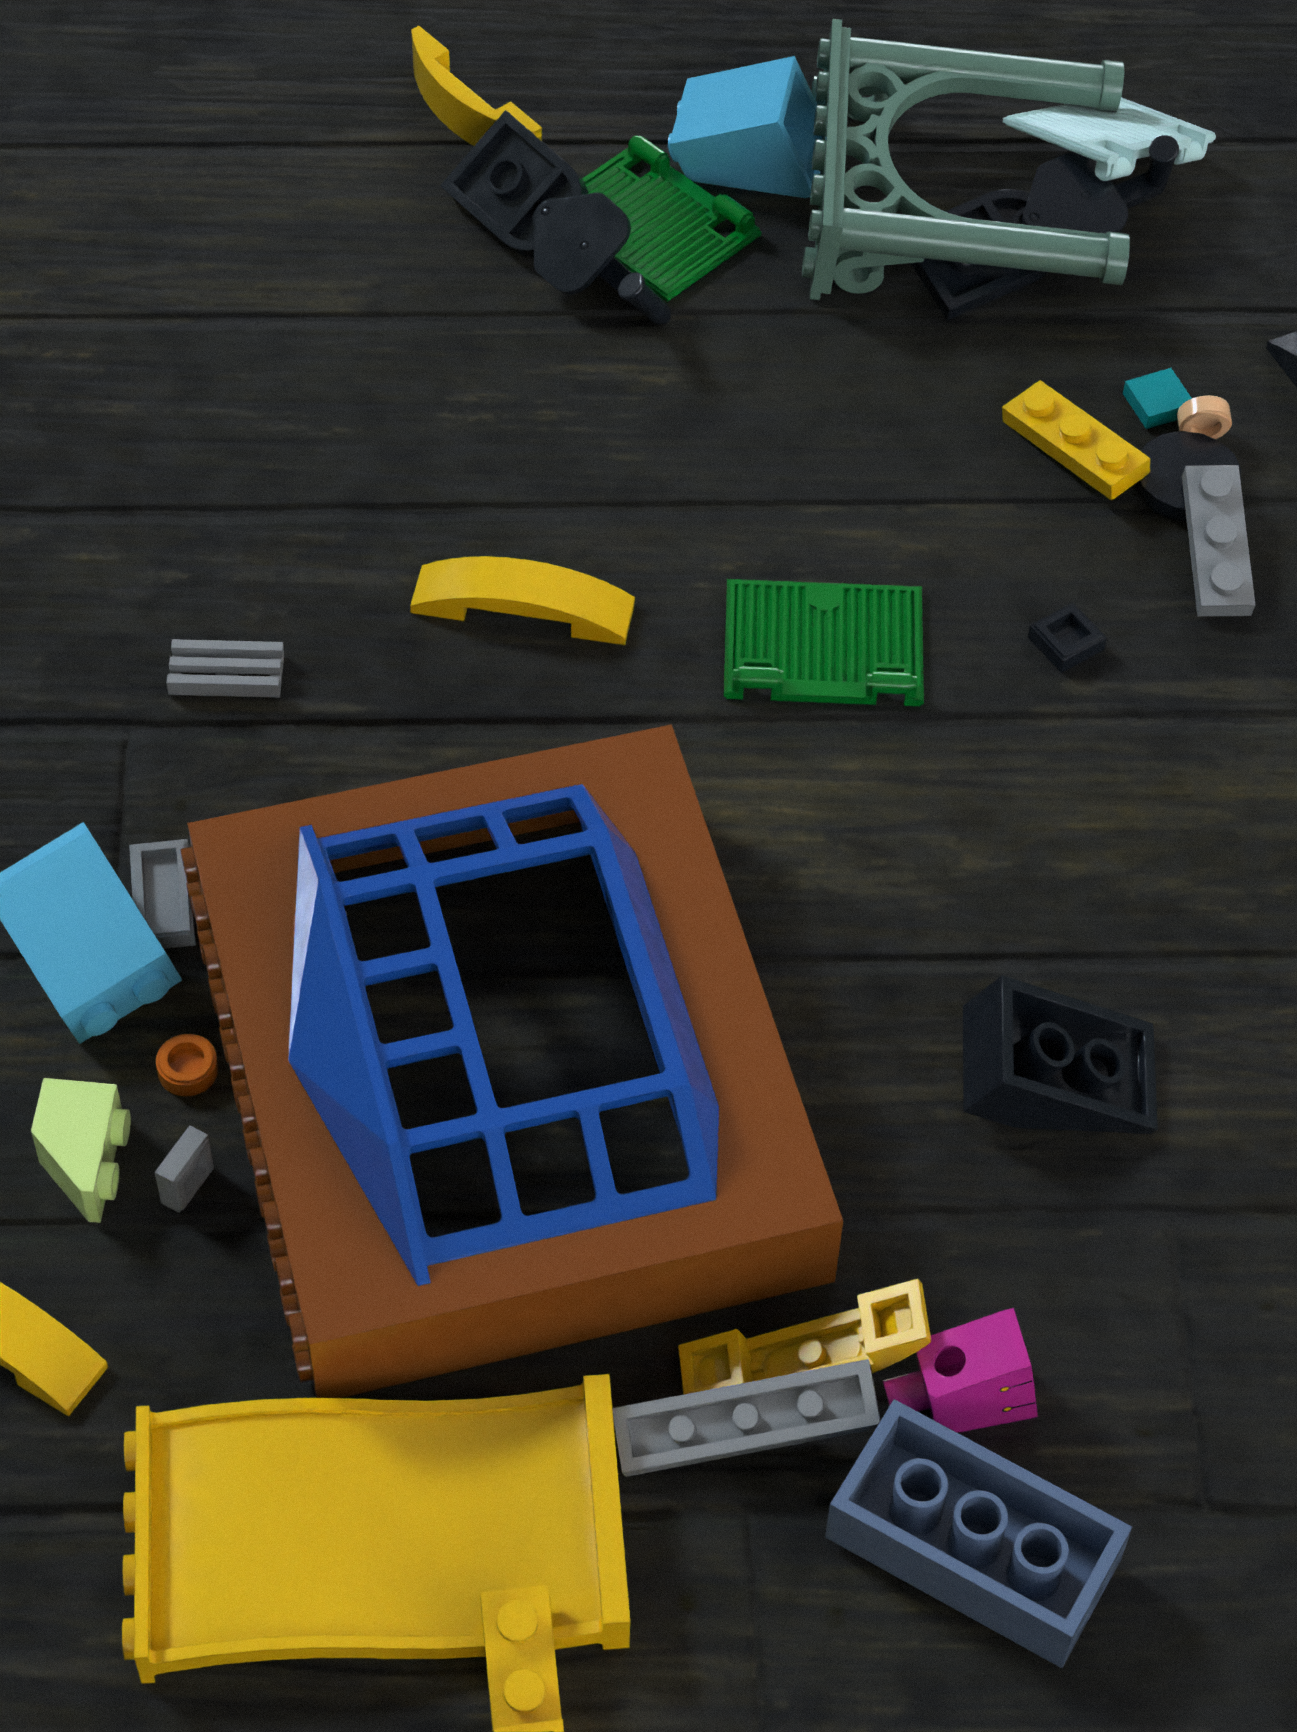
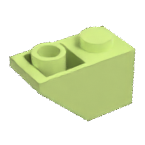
[31,1078,131,1223]

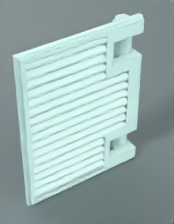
[1003,97,1216,181]

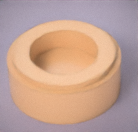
[1177,395,1232,439]

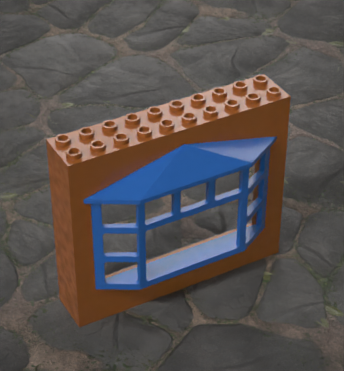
[180,724,843,1398]

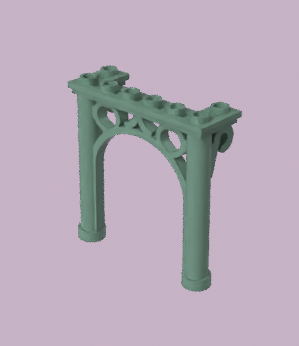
[802,19,1130,300]

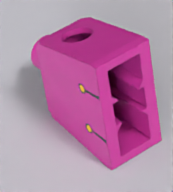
[882,1308,1038,1433]

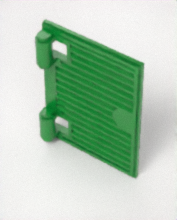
[582,135,762,302]
[724,579,924,706]

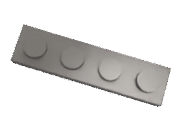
[612,1359,881,1477]

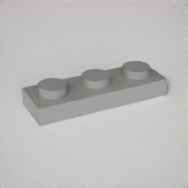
[1182,465,1255,617]

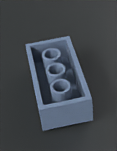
[825,1399,1132,1668]

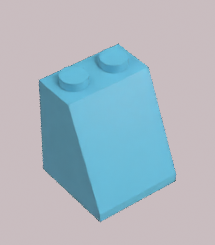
[668,56,822,198]
[0,822,182,1044]

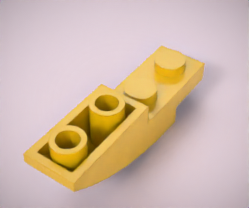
[480,1584,564,1732]

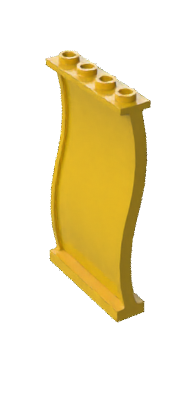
[122,1374,630,1684]

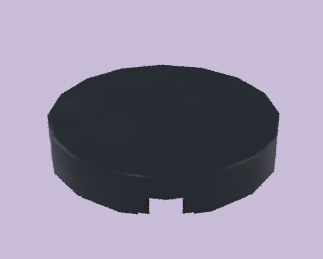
[1134,431,1241,522]

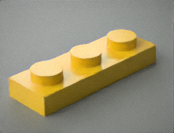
[1002,380,1150,501]

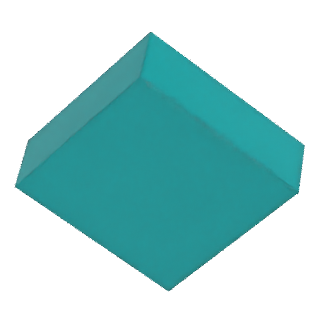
[1123,368,1192,429]

